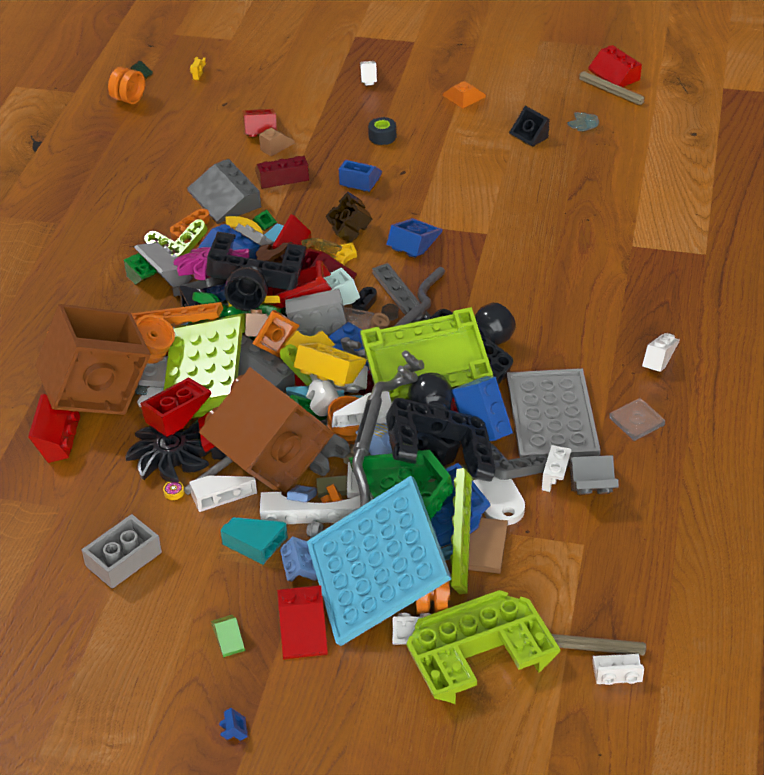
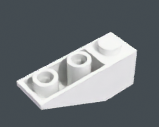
[642,333,680,372]
[331,391,392,428]

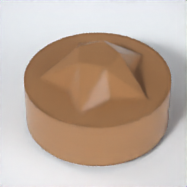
[370,313,390,329]

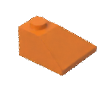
[443,81,486,108]

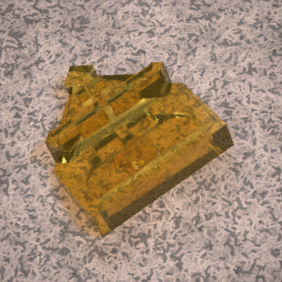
[301,238,342,258]

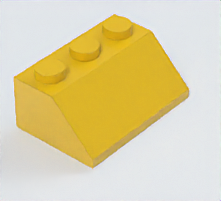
[294,342,367,386]

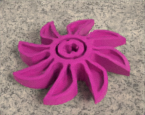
[173,247,249,280]

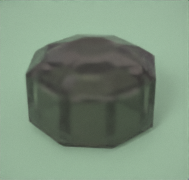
[381,304,399,321]

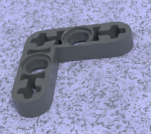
[172,277,226,297]
[490,443,548,480]

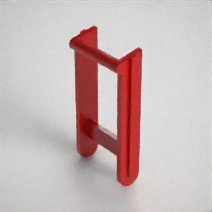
[266,260,332,308]

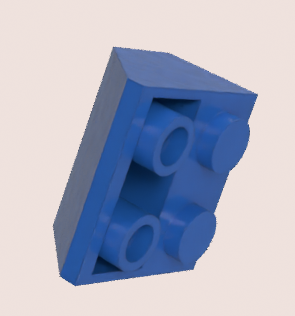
[339,160,382,192]

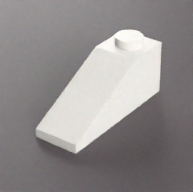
[360,61,377,85]
[189,476,257,512]

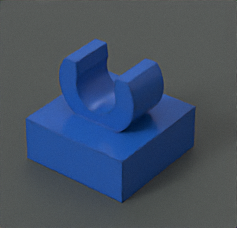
[219,708,248,741]

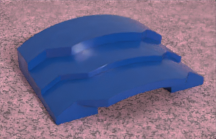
[431,463,491,547]

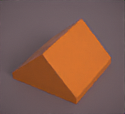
[252,310,300,358]

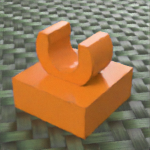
[321,484,343,503]

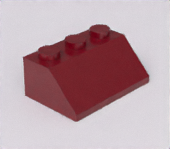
[255,155,309,189]

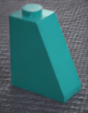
[221,517,288,565]

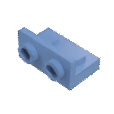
[280,536,317,582]

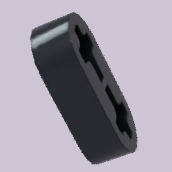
[352,287,377,314]

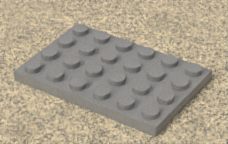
[507,368,601,458]

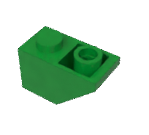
[124,253,157,285]

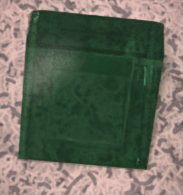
[131,61,153,79]

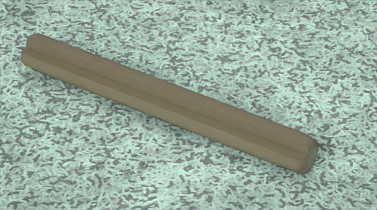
[579,71,645,105]
[551,634,646,655]

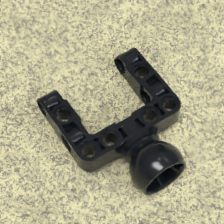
[206,232,306,311]
[427,302,516,385]
[386,372,495,482]

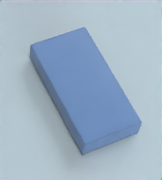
[287,485,317,502]

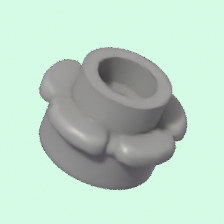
[307,520,323,539]

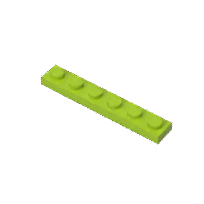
[450,468,472,594]

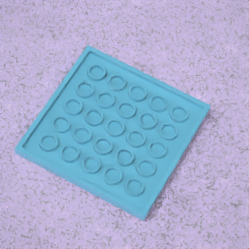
[307,476,452,646]

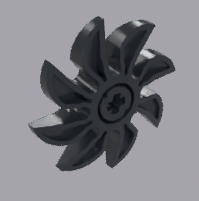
[126,419,211,482]

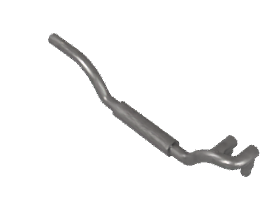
[333,267,445,358]
[352,350,424,507]

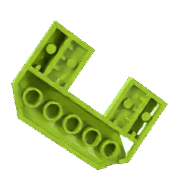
[406,590,560,704]

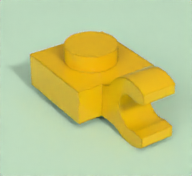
[190,57,206,80]

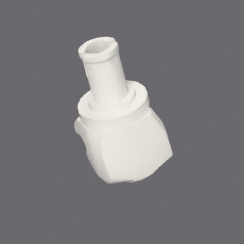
[306,373,339,416]

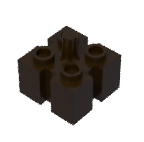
[326,191,373,243]

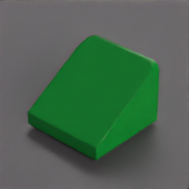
[252,209,277,231]

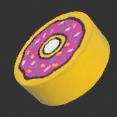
[163,481,184,500]

